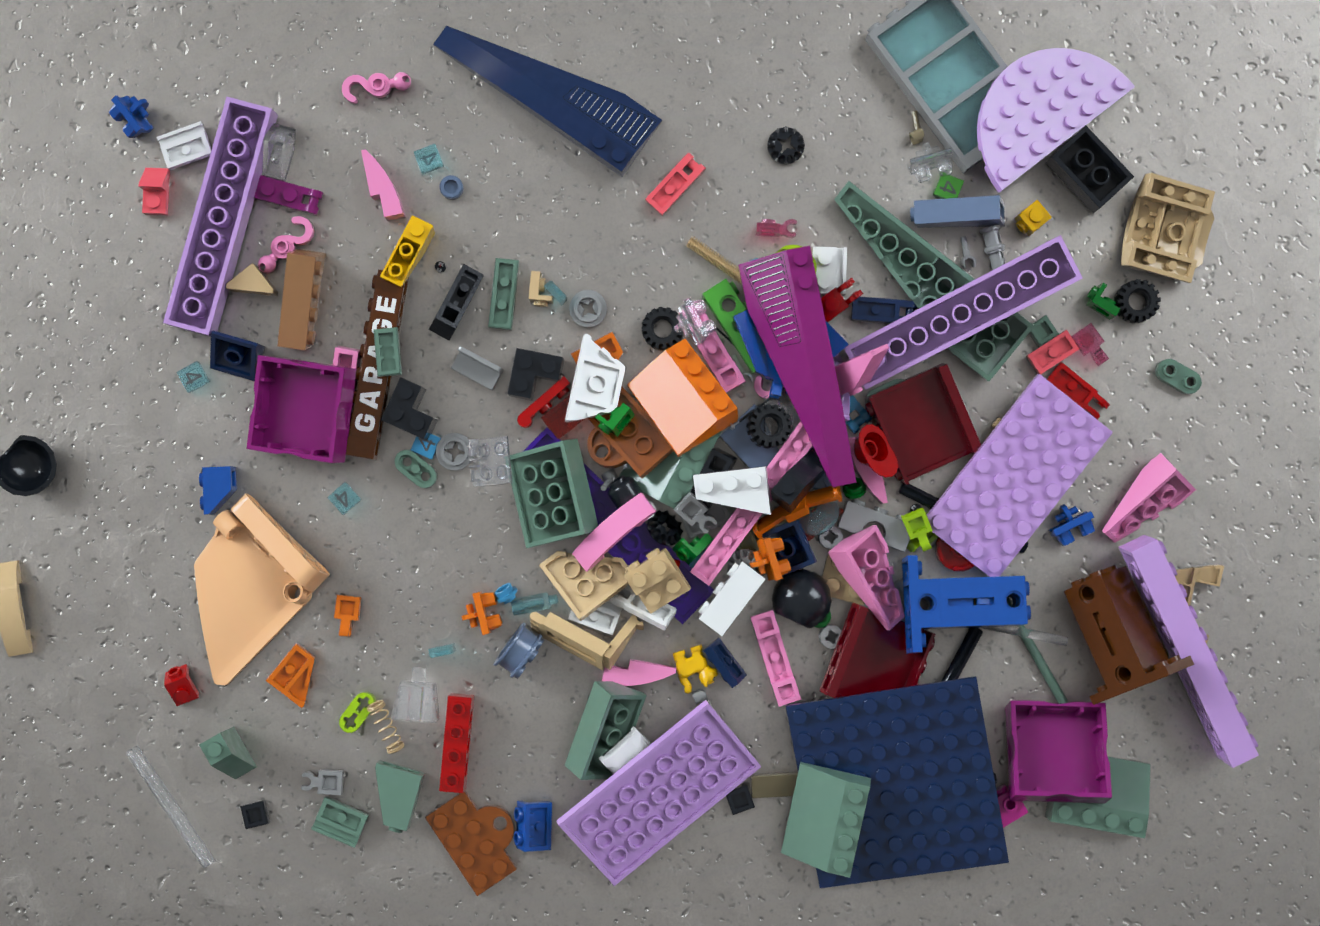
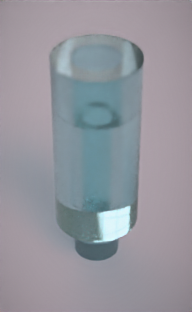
[511,592,559,616]

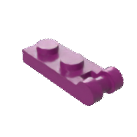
[254,175,323,215]

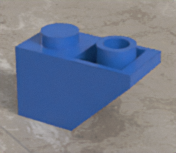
[199,466,237,515]

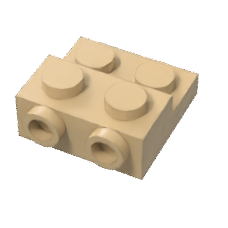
[623,548,691,614]

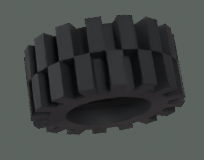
[1114,279,1161,323]
[642,307,684,351]
[746,404,792,449]

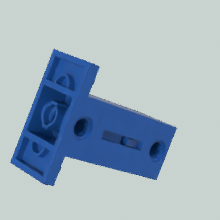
[901,555,1031,654]

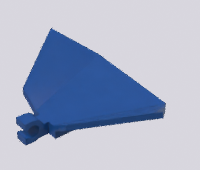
[733,310,849,400]

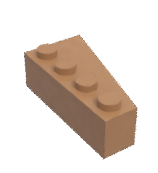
[277,249,326,350]

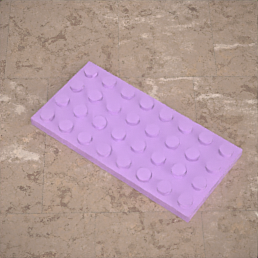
[927,374,1113,577]
[556,700,761,886]

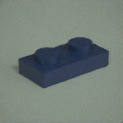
[703,638,747,688]

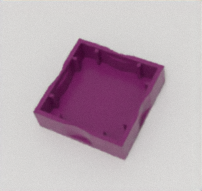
[246,355,357,463]
[1005,700,1112,803]

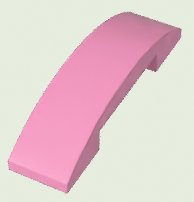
[679,302,746,393]
[572,493,656,572]
[750,610,801,707]

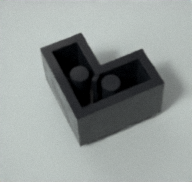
[507,348,564,401]
[381,377,438,440]

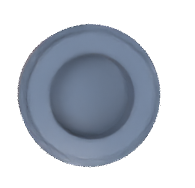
[440,175,464,200]

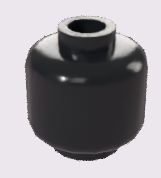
[608,475,643,509]

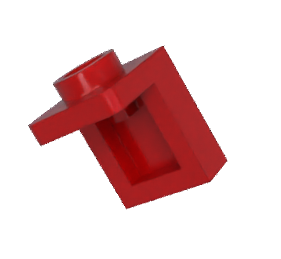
[164,664,199,707]

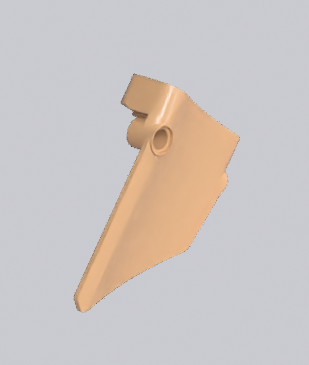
[194,493,330,686]

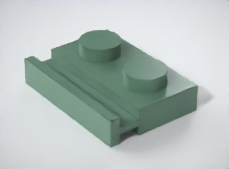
[311,796,369,848]

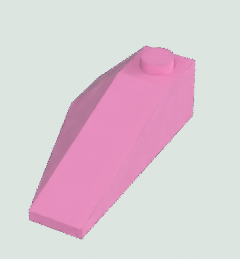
[1102,453,1196,543]
[828,525,905,630]

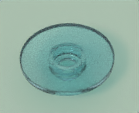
[799,501,839,536]

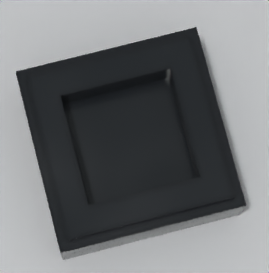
[726,784,755,815]
[240,800,270,829]

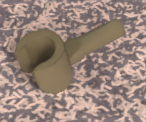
[909,111,925,145]

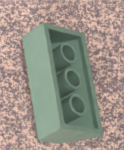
[565,681,647,780]

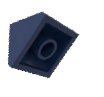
[210,331,265,381]
[762,519,817,576]

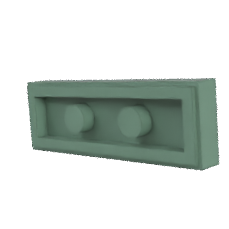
[488,258,520,330]

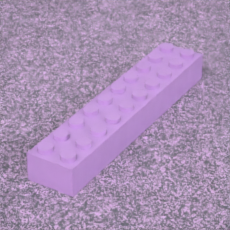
[163,97,278,337]
[844,235,1083,390]
[1118,535,1259,768]

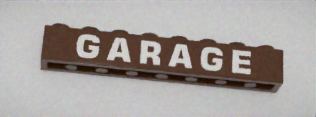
[346,269,409,460]

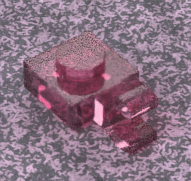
[756,219,797,238]
[1071,323,1109,366]

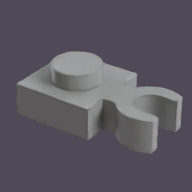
[674,492,717,534]
[301,769,344,795]

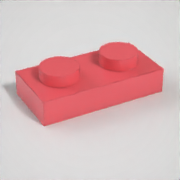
[1026,330,1079,375]

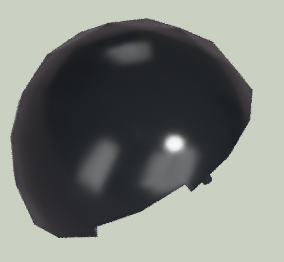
[0,435,57,496]
[772,569,832,628]

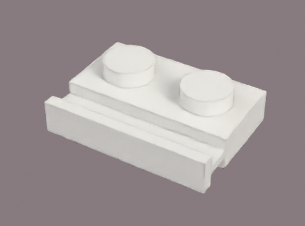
[157,121,212,170]
[812,247,847,295]
[568,600,622,637]

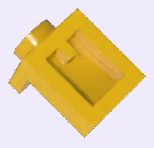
[1014,200,1052,236]

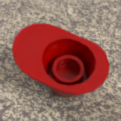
[854,424,898,478]

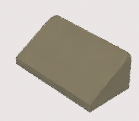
[751,772,798,798]

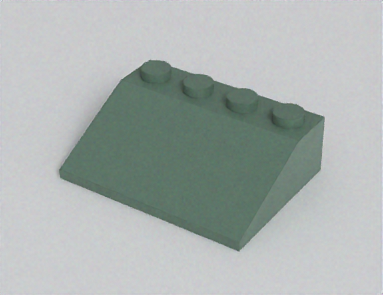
[619,431,722,509]
[505,439,598,548]
[1045,756,1151,838]
[781,762,871,878]

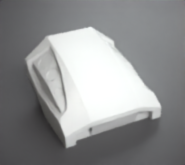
[598,726,651,774]

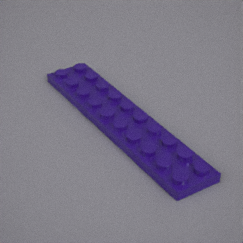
[524,427,714,625]

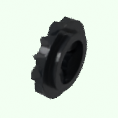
[767,126,805,164]
[647,510,683,546]

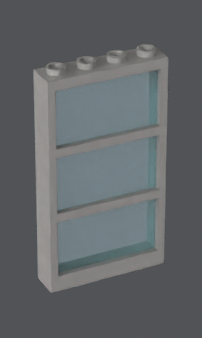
[865,0,1008,174]

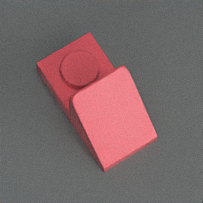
[138,168,170,215]

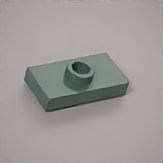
[373,327,402,377]

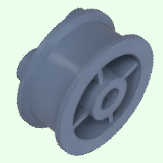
[493,622,544,679]

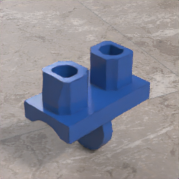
[109,95,153,138]
[1048,504,1095,546]

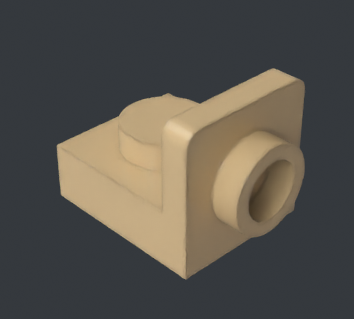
[529,271,554,307]

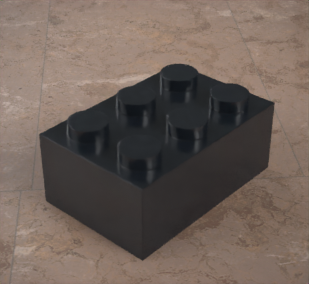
[1045,125,1134,213]

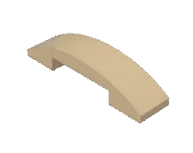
[0,560,33,657]

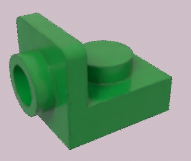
[1086,282,1120,320]
[595,403,635,437]
[672,534,713,565]

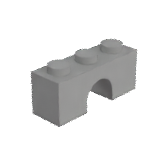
[836,499,910,552]

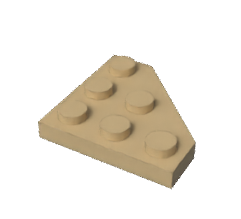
[539,551,629,621]

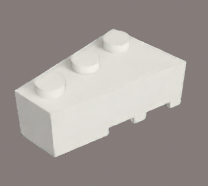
[693,466,772,515]
[698,561,765,636]

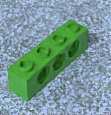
[702,279,756,374]

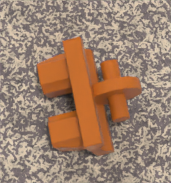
[749,538,791,581]
[461,591,503,635]

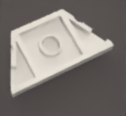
[565,334,625,422]

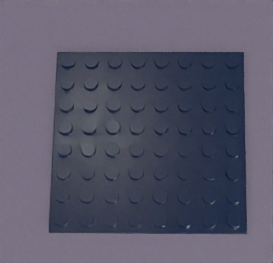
[786,676,1009,888]

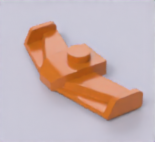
[752,486,842,539]

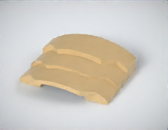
[1121,173,1215,283]

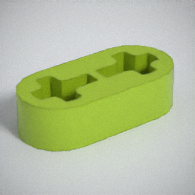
[339,692,376,733]

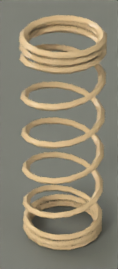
[367,700,405,754]

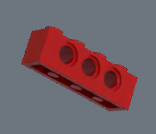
[439,693,475,793]

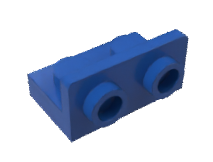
[514,801,552,852]

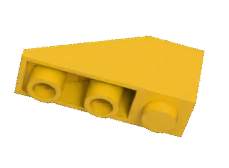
[380,215,435,287]

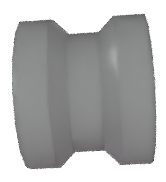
[818,525,843,549]
[819,624,842,649]

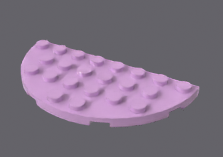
[977,48,1135,193]

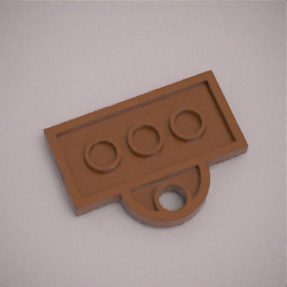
[587,386,674,479]
[425,790,517,896]

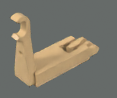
[530,612,644,670]

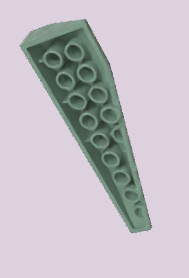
[834,181,1035,381]

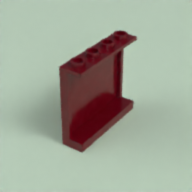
[865,363,981,485]
[819,602,936,698]

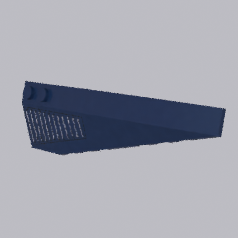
[433,26,662,177]

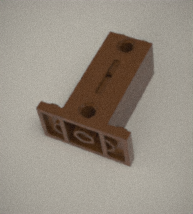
[1064,565,1194,705]

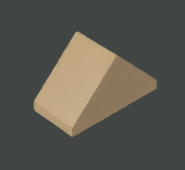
[226,263,278,296]

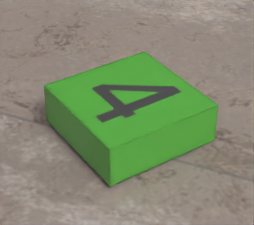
[933,172,964,199]

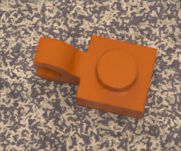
[334,595,362,637]

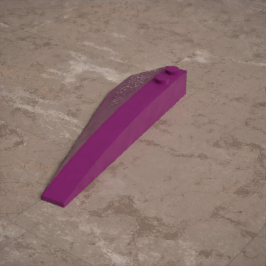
[738,245,856,488]

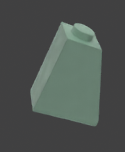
[199,727,257,779]
[375,760,425,833]

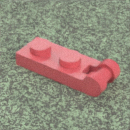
[645,153,706,216]

